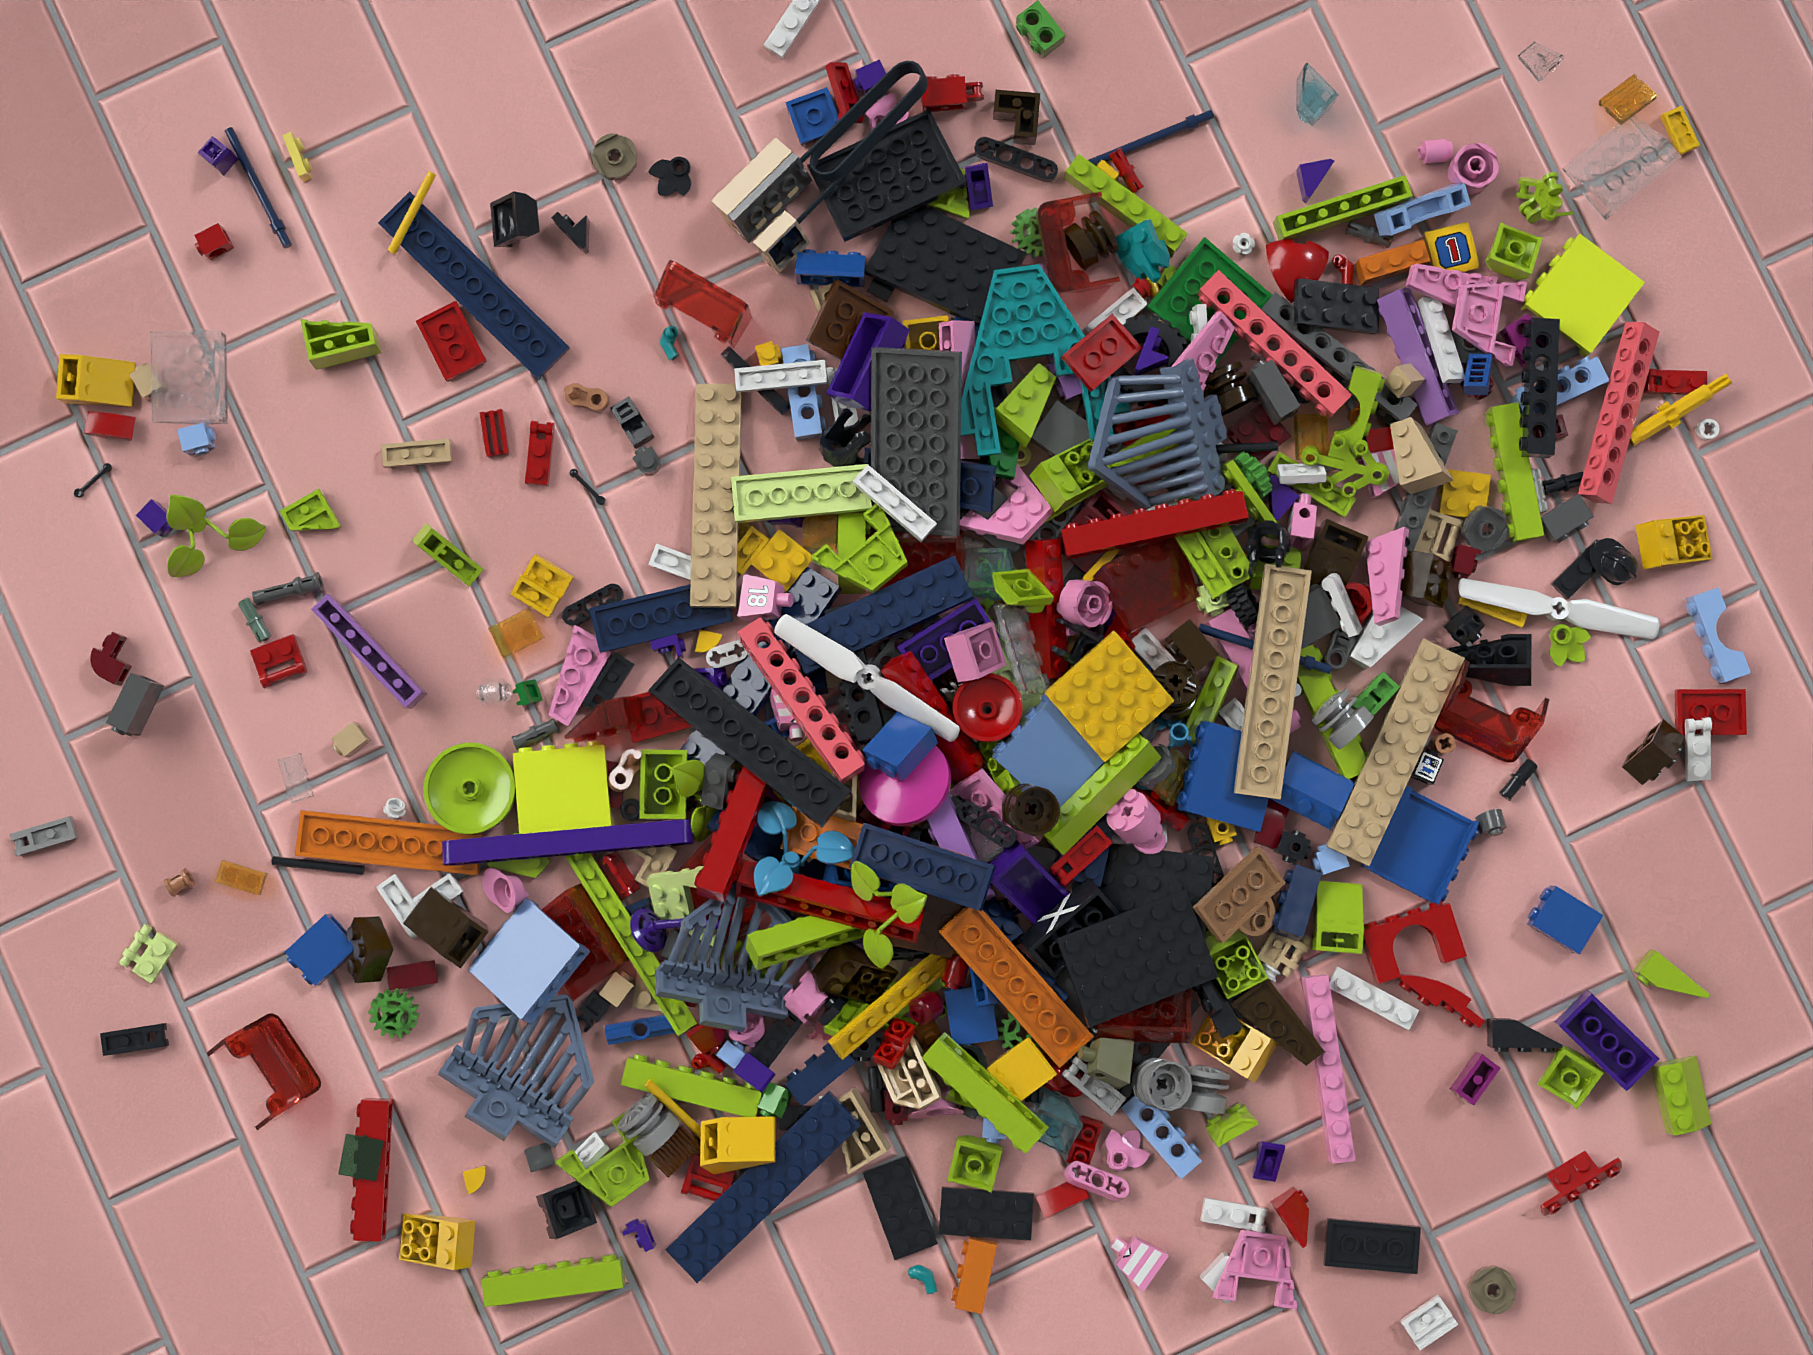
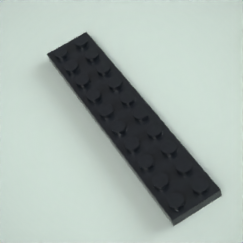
[648,657,852,828]

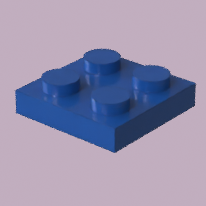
[785,87,839,146]

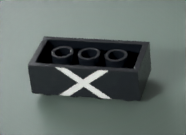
[1019,877,1121,979]

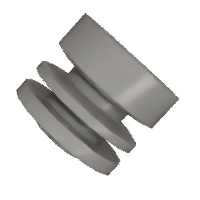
[1311,688,1374,749]
[1131,1058,1192,1111]
[1182,1065,1231,1114]
[617,1093,680,1156]

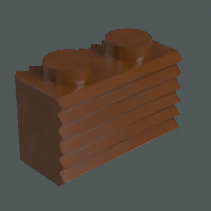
[649,1124,701,1178]

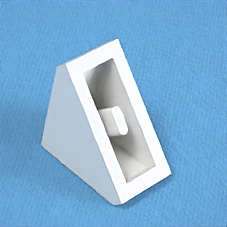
[1199,1252,1230,1303]

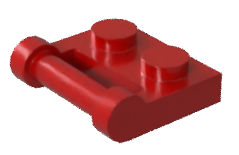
[250,634,307,689]
[681,1153,736,1201]

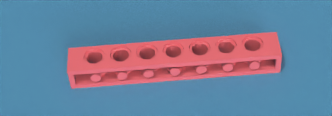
[1198,270,1352,419]
[1578,322,1660,504]
[737,617,866,784]

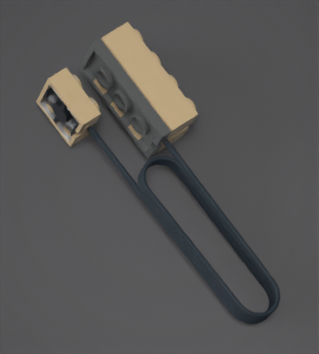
[711,61,928,274]

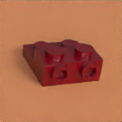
[1227,403,1291,462]

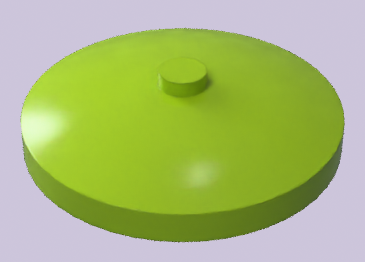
[423,743,516,835]

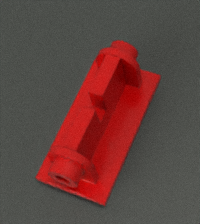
[597,851,641,901]

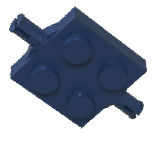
[982,896,1023,942]

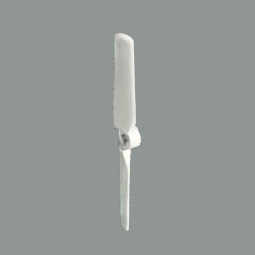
[1458,578,1660,639]
[775,614,960,742]

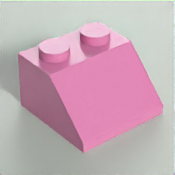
[944,621,1007,683]

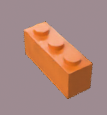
[1354,239,1430,286]
[951,1236,997,1314]

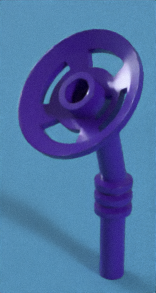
[630,908,720,953]

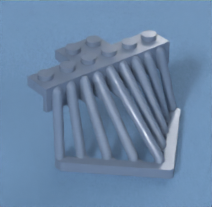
[1088,358,1227,508]
[655,879,812,1032]
[438,994,594,1148]

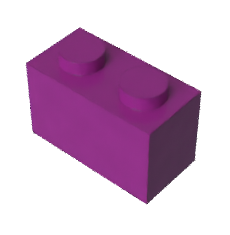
[1449,1052,1501,1105]

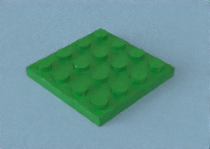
[1146,237,1272,365]

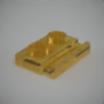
[1599,74,1657,125]
[1294,414,1329,460]
[803,514,838,549]
[488,608,545,658]
[1153,749,1189,806]

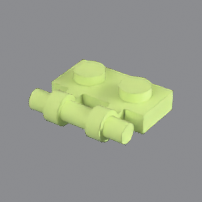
[119,924,179,983]

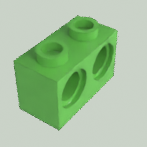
[1016,0,1066,58]
[1351,671,1400,715]

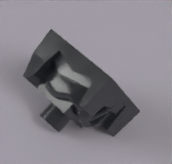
[490,191,540,247]
[536,1181,597,1239]

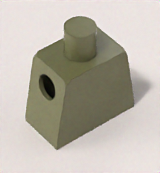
[1078,1038,1134,1089]

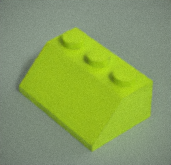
[639,749,687,819]
[1651,1055,1712,1136]

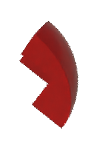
[1266,239,1329,303]

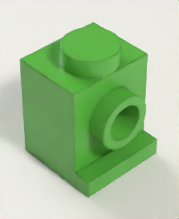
[758,1082,792,1118]

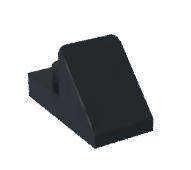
[551,212,590,255]

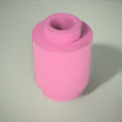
[1418,139,1453,164]

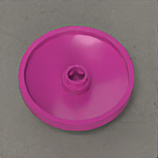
[859,745,951,826]

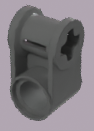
[1322,627,1358,672]

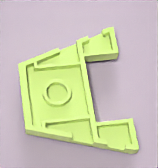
[647,866,717,946]

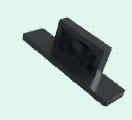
[1192,978,1242,1039]

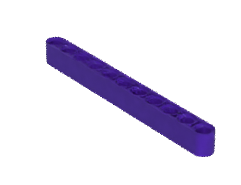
[442,819,694,866]

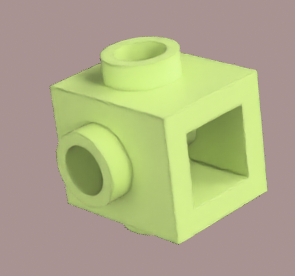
[1196,585,1229,617]

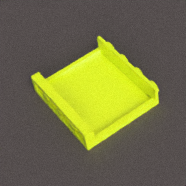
[1520,233,1645,357]
[513,741,614,834]

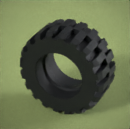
[1111,315,1187,406]

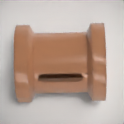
[1430,733,1456,755]
[164,868,195,897]

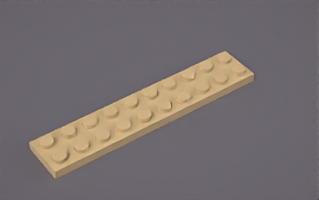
[690,384,742,608]
[1233,564,1311,800]
[1326,639,1465,866]

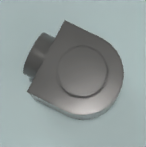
[633,445,661,475]
[1475,809,1507,837]

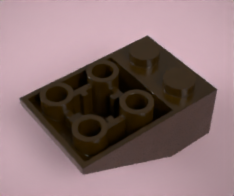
[1303,519,1369,599]
[403,887,489,969]
[811,942,899,1004]

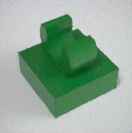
[512,679,543,706]

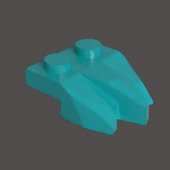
[1115,219,1170,283]

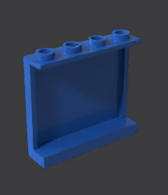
[1177,721,1269,832]
[1360,785,1479,904]

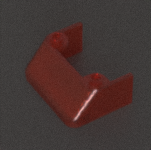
[1036,191,1120,293]
[653,260,752,348]
[1434,660,1550,763]
[207,1013,321,1130]

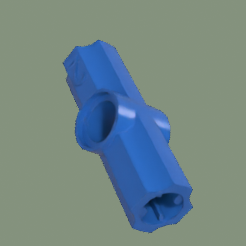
[605,1015,676,1045]

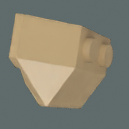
[877,1020,941,1110]

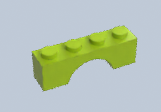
[1328,365,1385,460]

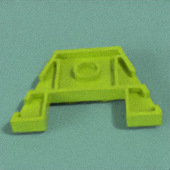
[811,504,908,594]
[554,1110,650,1207]

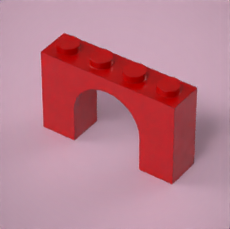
[1363,900,1467,984]

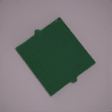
[338,1133,384,1181]

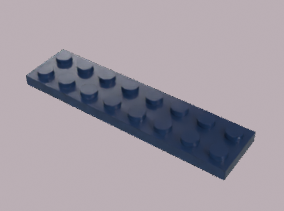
[794,556,974,675]

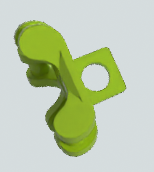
[1516,172,1574,223]

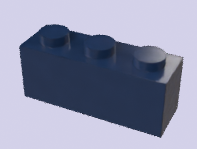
[1271,864,1322,941]
[785,1042,857,1106]

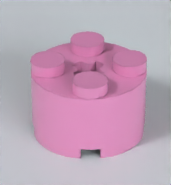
[1447,143,1499,195]
[1057,580,1112,627]
[1107,789,1161,845]
[783,971,830,1025]

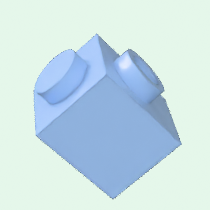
[177,422,216,455]
[1311,844,1350,875]
[982,1118,1006,1143]

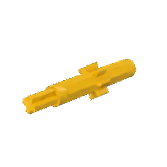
[1629,373,1732,447]

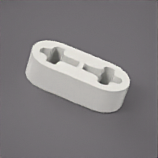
[706,640,748,668]

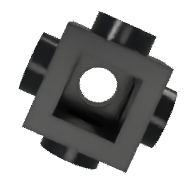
[1444,605,1485,647]
[1273,830,1312,865]
[852,1032,881,1061]

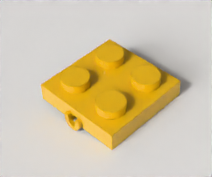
[1438,469,1491,518]
[751,529,812,593]

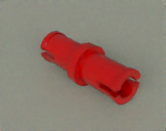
[1108,148,1144,193]

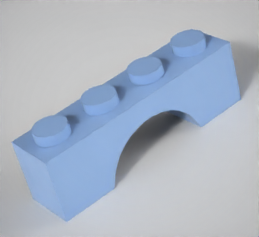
[1374,183,1471,236]
[1686,587,1751,684]

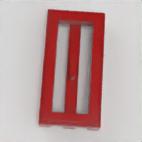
[479,409,510,458]

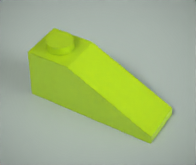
[412,523,484,587]
[1633,950,1710,998]

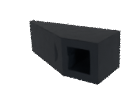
[1487,1018,1562,1052]

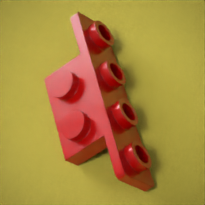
[1540,1151,1622,1216]

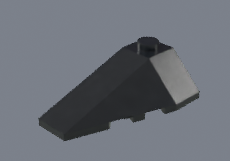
[1447,634,1532,686]

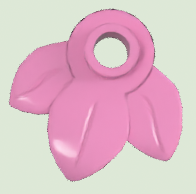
[865,93,909,131]
[1106,1129,1150,1171]

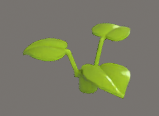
[166,494,266,578]
[671,760,743,843]
[851,861,927,969]

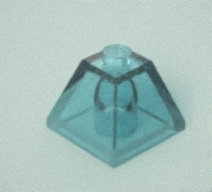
[1296,63,1339,126]
[963,547,1015,600]
[1034,1089,1083,1154]

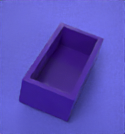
[826,312,910,411]
[990,840,1071,924]

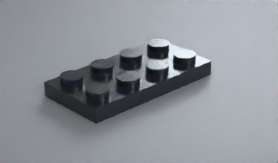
[1294,278,1379,335]
[863,1155,938,1260]
[939,1186,1034,1240]
[1323,1218,1421,1274]

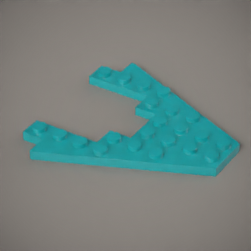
[961,264,1131,457]

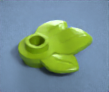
[1549,624,1591,667]

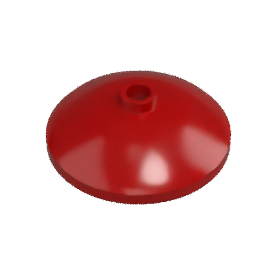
[953,673,1022,742]

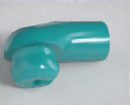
[660,325,679,361]
[908,1265,938,1294]

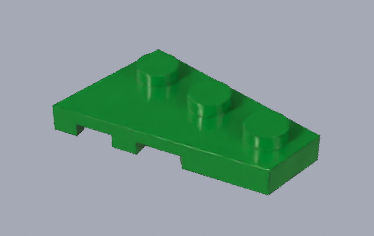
[987,409,1020,480]

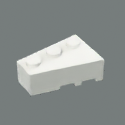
[1348,607,1424,669]

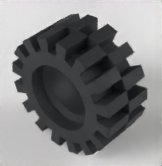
[1226,583,1259,627]

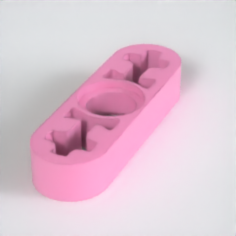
[1064,1161,1129,1201]

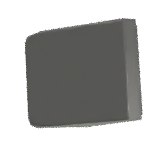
[524,1142,555,1172]

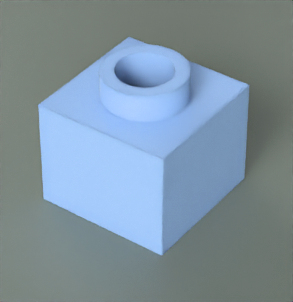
[716,1039,747,1069]

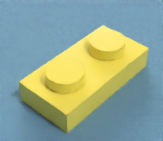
[282,132,312,182]

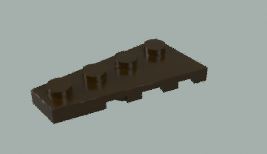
[1230,979,1325,1066]

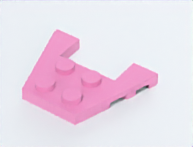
[1452,281,1527,368]
[960,465,1053,544]
[1213,1230,1297,1309]

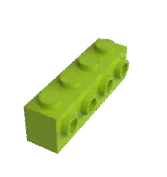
[1199,526,1256,588]

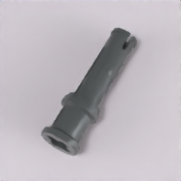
[252,572,324,605]

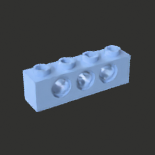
[781,344,826,441]
[1511,356,1609,415]
[1120,1093,1202,1179]

